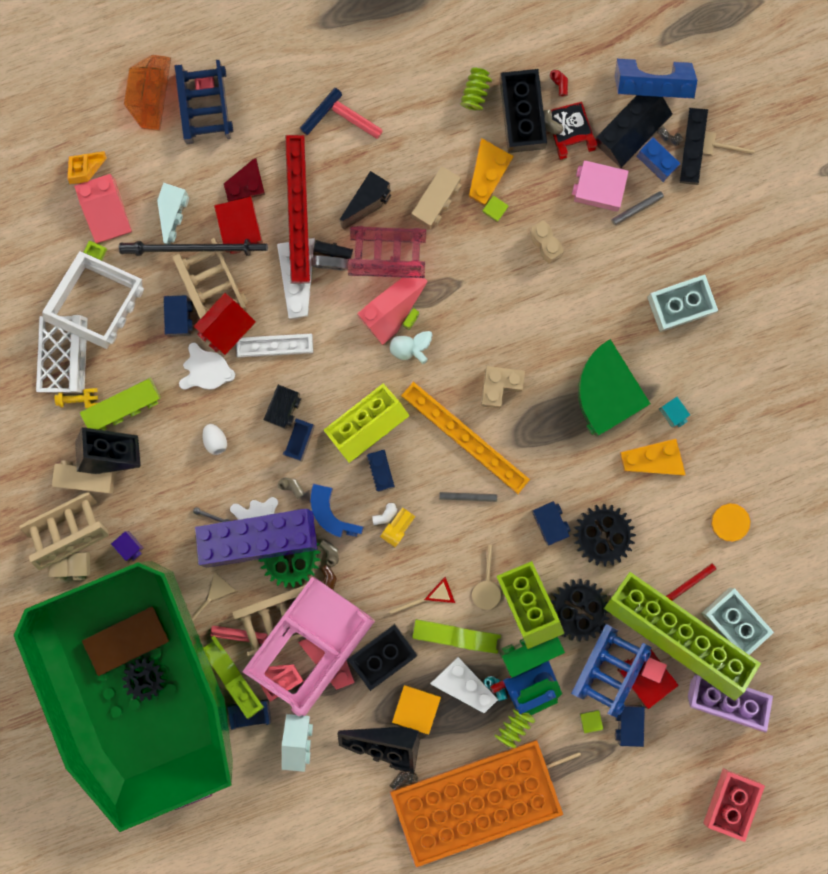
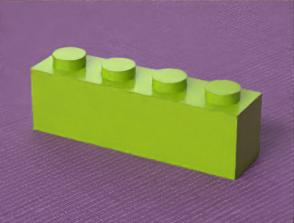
[79,377,161,430]

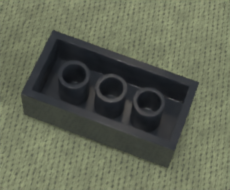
[499,69,547,153]

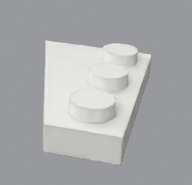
[430,657,498,713]

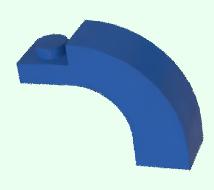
[311,484,363,537]

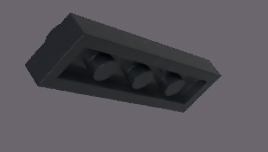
[680,108,708,185]

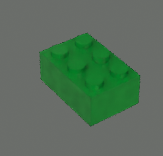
[499,637,565,678]

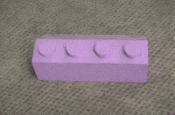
[688,674,773,733]

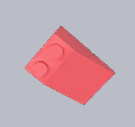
[74,174,132,244]

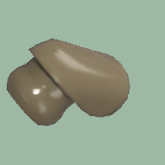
[278,477,305,499]

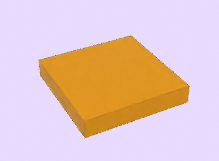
[392,685,441,735]

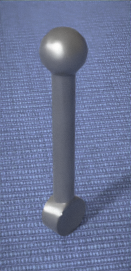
[193,507,231,522]

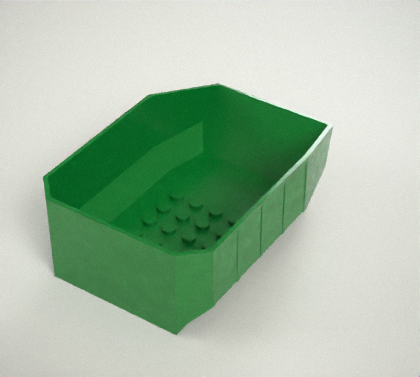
[13,561,233,832]

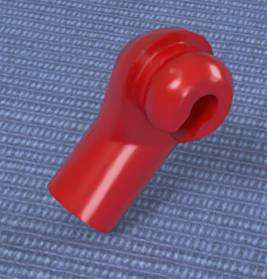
[549,70,568,97]

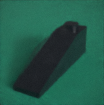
[337,727,420,773]

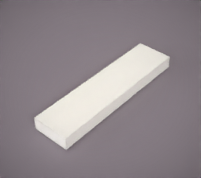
[236,334,313,358]

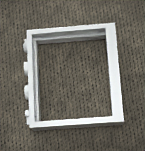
[42,251,144,349]

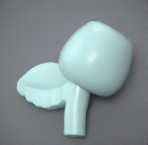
[390,331,432,364]

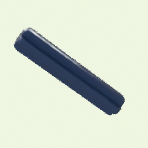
[300,88,342,135]

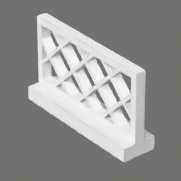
[36,315,88,394]

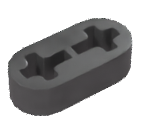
[312,256,349,271]

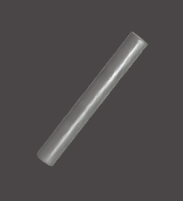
[611,191,664,225]
[439,492,497,502]

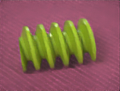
[460,67,492,111]
[494,710,536,748]

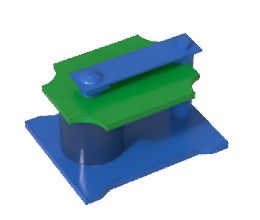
[503,661,563,715]

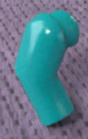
[484,676,508,701]

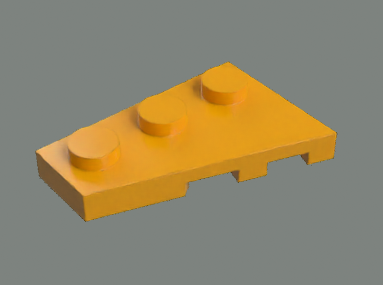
[620,439,686,476]

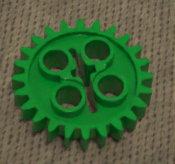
[258,543,321,588]

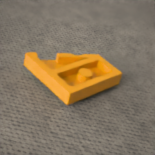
[67,151,107,185]

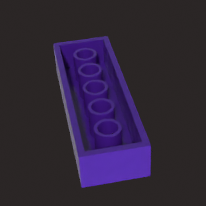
[195,508,317,568]

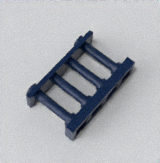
[174,60,234,144]

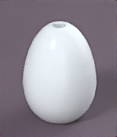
[202,424,227,455]

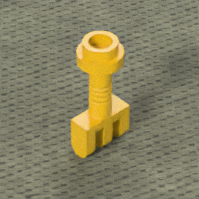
[55,388,98,408]

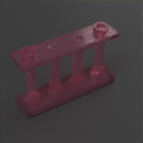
[348,226,426,278]

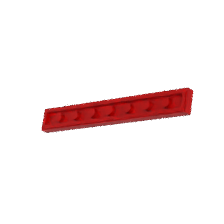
[285,135,310,284]

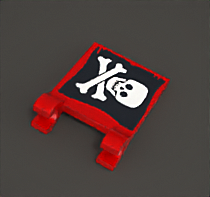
[551,101,597,160]

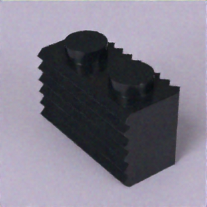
[263,384,302,429]

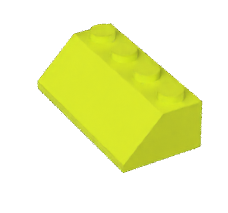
[324,383,409,463]

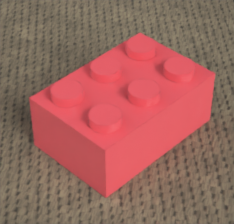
[703,768,765,842]

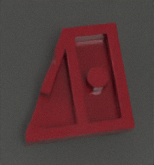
[223,158,265,202]

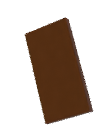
[82,606,170,676]

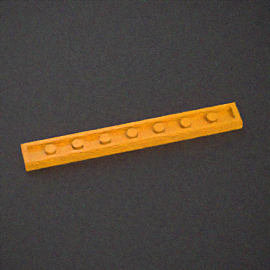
[401,381,530,494]

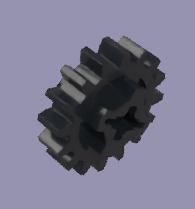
[122,658,166,701]

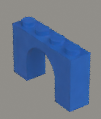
[614,58,698,99]

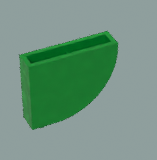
[578,339,651,437]

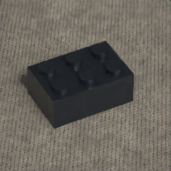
[347,623,418,691]

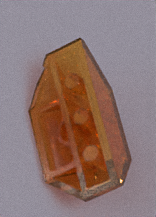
[124,55,171,131]

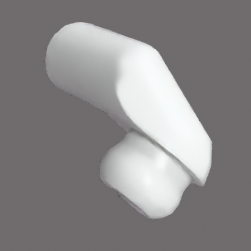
[372,503,397,525]

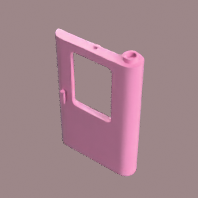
[242,577,375,717]

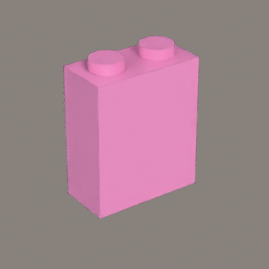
[572,160,629,212]

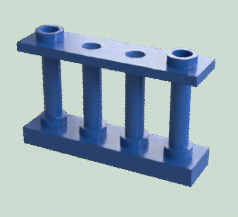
[571,624,652,718]

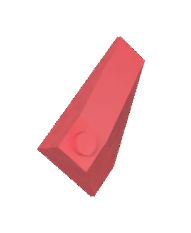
[357,268,428,345]

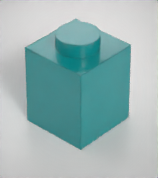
[659,396,690,428]

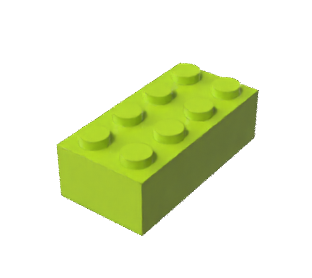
[497,561,564,649]

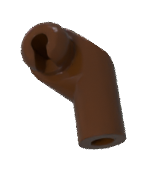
[320,565,337,590]

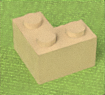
[481,366,525,409]

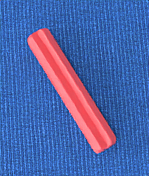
[332,101,383,139]
[210,626,268,644]

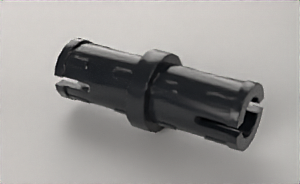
[314,240,353,261]

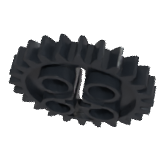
[572,504,636,567]
[550,579,610,642]

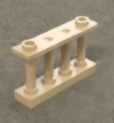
[173,238,248,319]
[19,491,109,571]
[232,585,306,656]

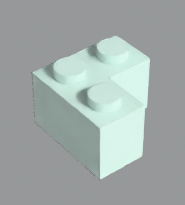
[282,714,313,772]

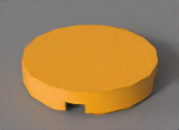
[711,503,751,542]

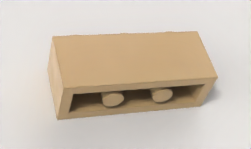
[411,166,462,230]
[52,461,116,494]

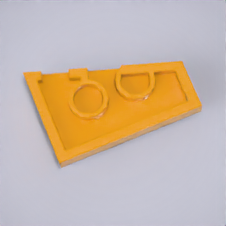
[469,138,514,206]

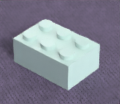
[647,275,718,332]
[701,587,774,655]

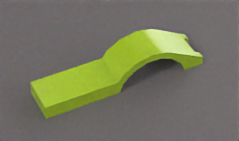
[412,619,501,654]
[203,636,264,719]

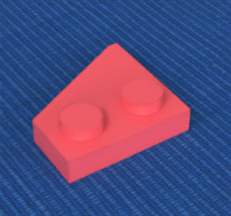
[260,664,304,702]

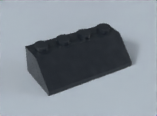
[596,95,673,168]

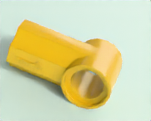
[380,507,416,548]

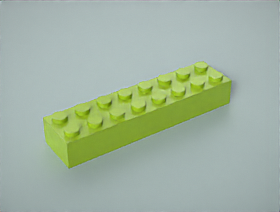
[604,572,761,701]

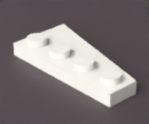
[277,238,315,319]

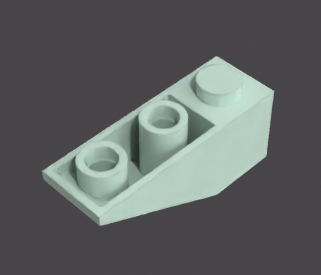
[157,183,189,244]

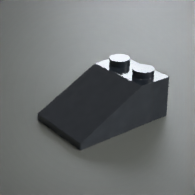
[340,171,391,229]
[75,427,141,474]

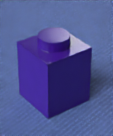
[111,531,144,561]

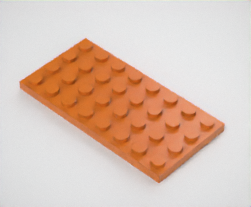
[390,739,563,867]

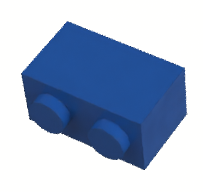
[636,137,680,182]

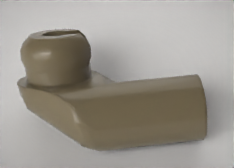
[544,110,563,135]
[318,539,339,567]

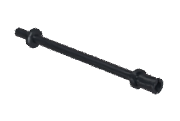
[119,239,268,256]

